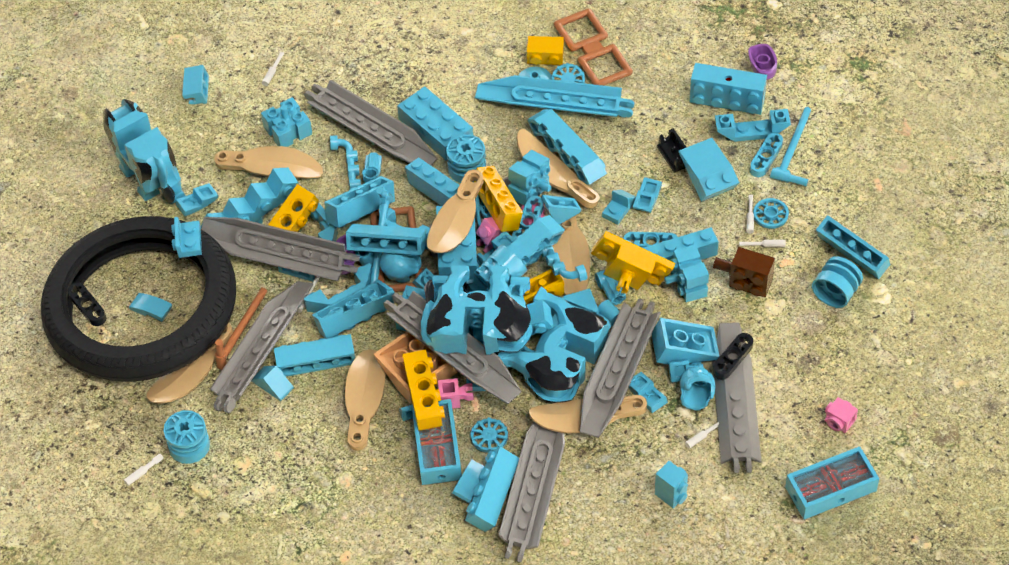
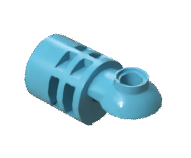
[474,245,527,291]

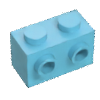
[655,461,688,508]

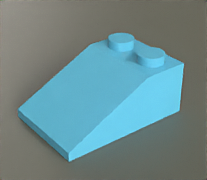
[678,138,740,202]
[652,318,720,364]

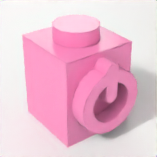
[825,397,858,433]

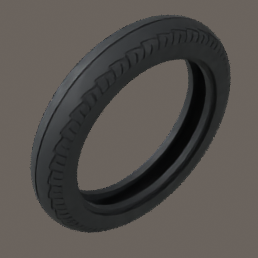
[41,216,236,382]

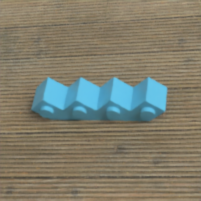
[527,109,607,185]
[201,167,299,229]
[470,215,565,291]

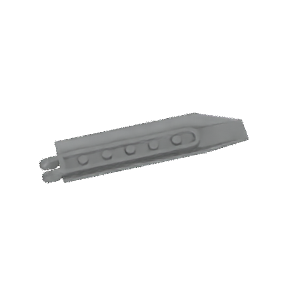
[304,80,437,166]
[202,217,360,281]
[210,281,313,413]
[384,291,522,404]
[580,298,661,438]
[712,323,762,473]
[498,422,565,562]

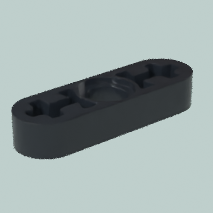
[68,282,107,326]
[713,333,753,380]

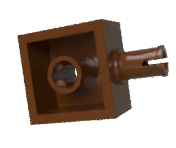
[713,247,775,298]

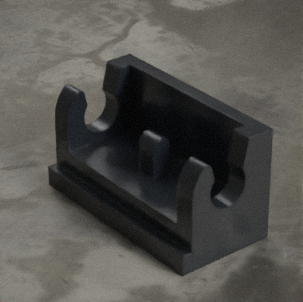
[657,128,687,173]

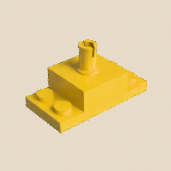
[591,231,675,293]

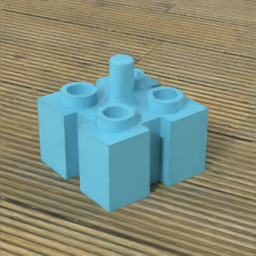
[261,97,312,147]
[508,150,552,206]
[664,245,709,302]

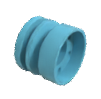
[446,134,486,183]
[812,256,863,308]
[163,410,210,464]

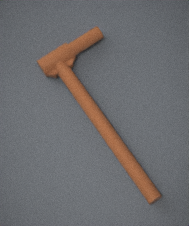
[215,287,267,370]

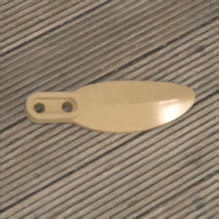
[517,129,600,208]
[214,146,323,179]
[427,170,484,253]
[552,215,590,295]
[146,323,233,403]
[345,349,385,451]
[529,395,647,433]

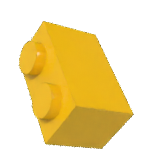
[527,36,564,65]

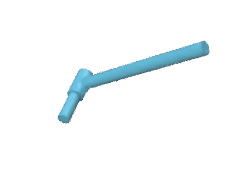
[770,107,811,186]
[370,186,393,284]

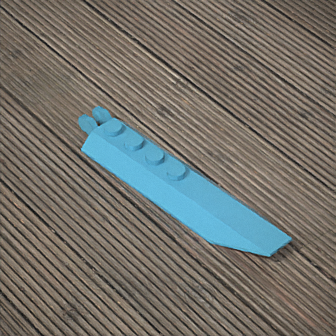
[475,75,635,118]

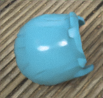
[380,253,422,283]
[680,367,716,410]

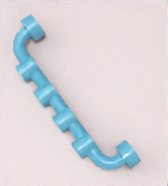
[330,135,361,190]
[541,246,588,282]

